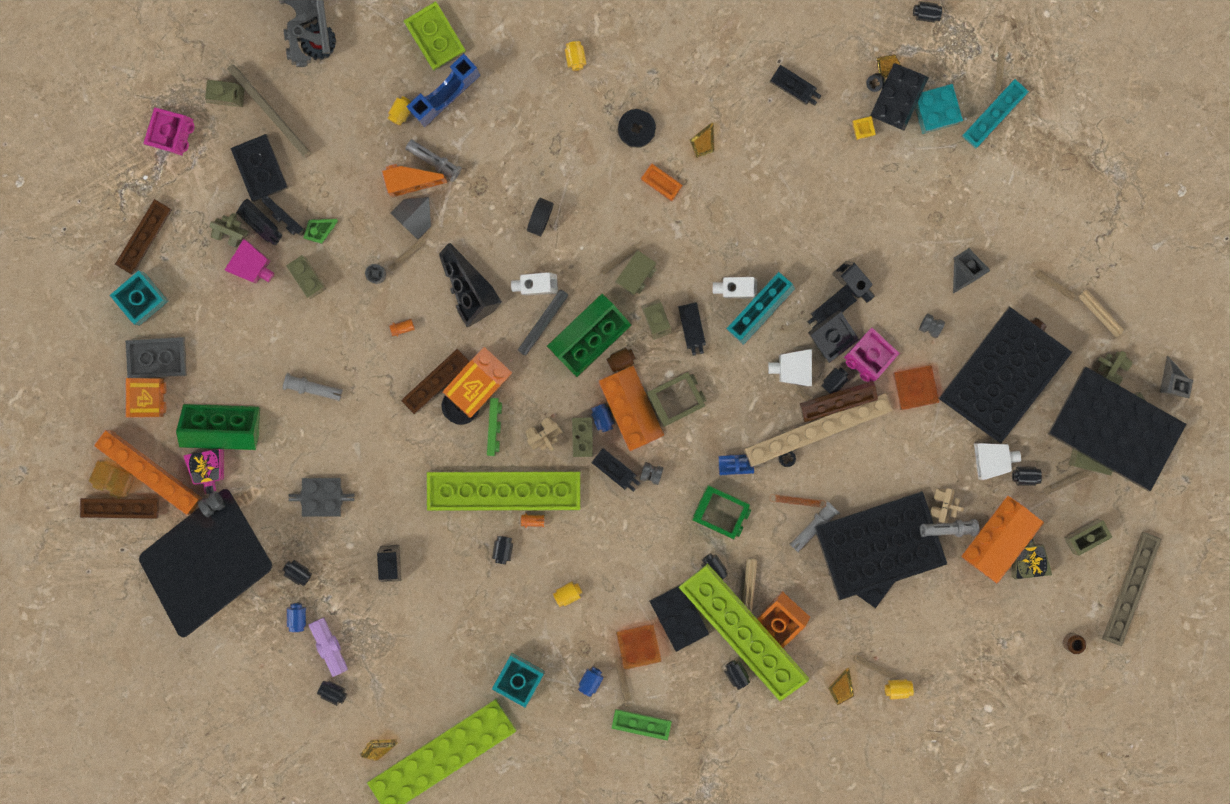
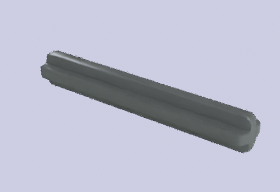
[518,290,568,356]

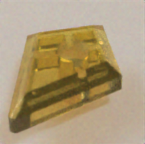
[876,54,901,78]
[690,122,714,158]
[828,668,854,705]
[360,739,398,761]

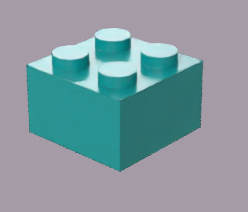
[915,84,963,134]
[109,271,169,326]
[492,653,545,708]

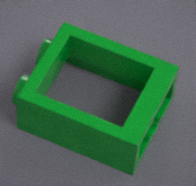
[692,485,752,540]

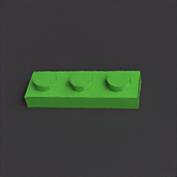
[487,398,502,456]
[611,709,672,741]

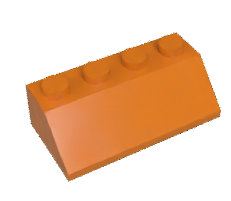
[599,366,664,451]
[961,496,1044,584]

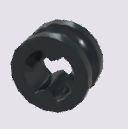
[866,73,886,92]
[778,451,796,467]

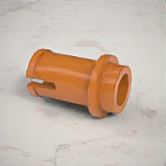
[389,319,415,337]
[521,513,544,528]

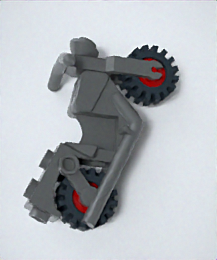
[279,0,336,67]

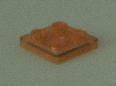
[893,365,939,410]
[616,624,662,670]

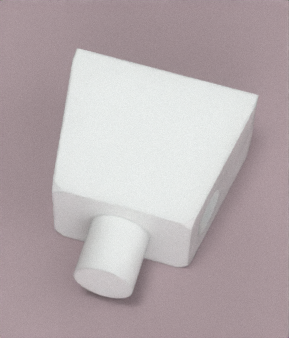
[511,273,558,295]
[713,277,757,299]
[768,350,812,386]
[974,443,1021,480]

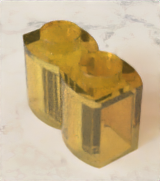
[89,460,135,499]

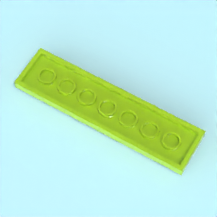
[427,472,580,511]
[679,564,810,701]
[367,699,517,804]

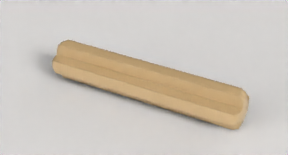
[1079,290,1124,337]
[742,558,757,613]

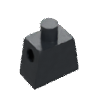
[832,261,875,303]
[377,545,402,582]

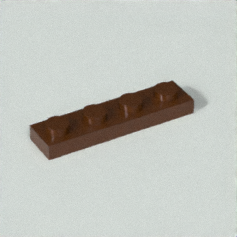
[114,199,172,275]
[401,348,470,414]
[799,381,878,422]
[80,498,159,519]

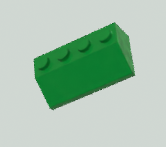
[547,293,632,377]
[176,404,260,450]

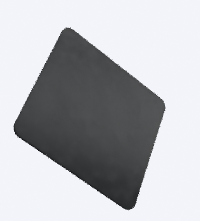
[139,489,272,638]

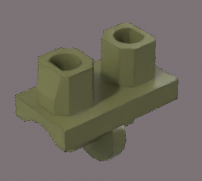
[209,213,249,247]
[1097,351,1133,385]

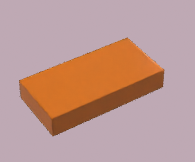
[641,164,683,202]

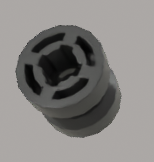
[365,264,386,284]
[919,313,945,339]
[640,462,664,485]
[198,491,225,517]

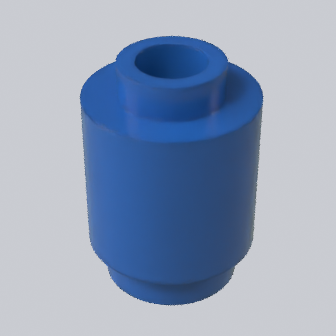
[591,403,615,432]
[286,603,306,632]
[578,667,604,697]

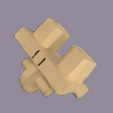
[526,417,563,452]
[930,488,964,523]

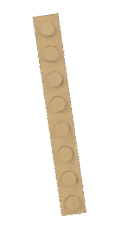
[744,393,892,467]

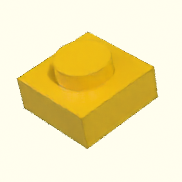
[852,116,876,140]

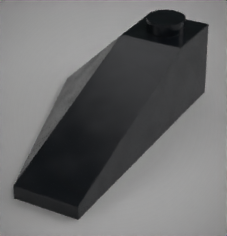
[439,243,502,327]

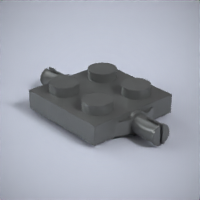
[289,478,355,517]

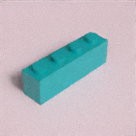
[726,272,795,345]

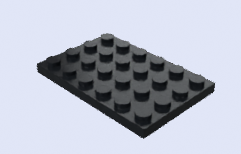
[939,306,1072,444]
[1048,367,1187,492]
[814,491,947,600]

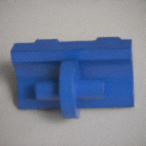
[718,454,754,475]

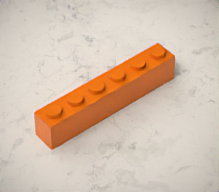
[94,430,203,515]

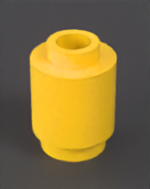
[565,41,586,71]
[387,96,412,126]
[553,581,583,607]
[884,679,914,700]

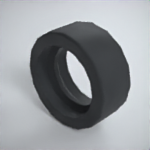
[527,198,554,237]

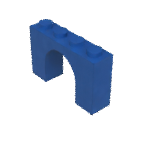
[406,54,480,128]

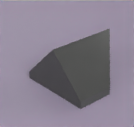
[391,197,431,240]
[953,248,990,294]
[1160,356,1193,399]

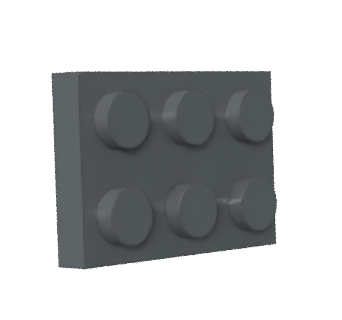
[125,337,187,378]

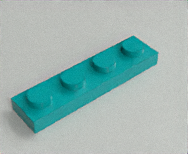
[962,79,1029,149]

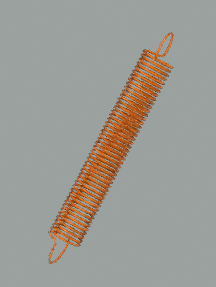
[772,494,826,508]

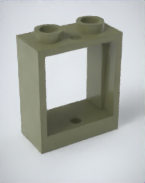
[647,372,707,427]
[572,417,593,457]

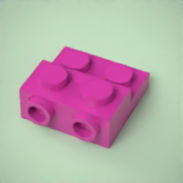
[143,107,194,156]
[844,327,900,382]

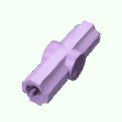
[309,617,348,677]

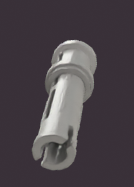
[405,139,462,182]
[283,373,343,401]
[790,501,840,553]
[920,519,979,537]

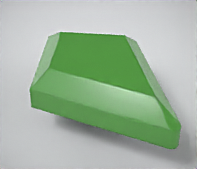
[303,219,338,244]

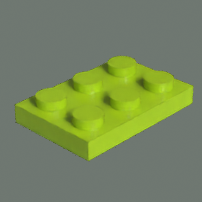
[404,1,466,71]

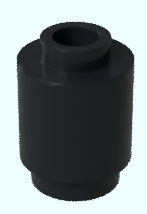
[913,1,942,23]
[821,367,849,394]
[1012,467,1042,486]
[492,536,513,565]
[701,553,728,580]
[282,560,312,586]
[724,660,750,690]
[317,681,347,706]

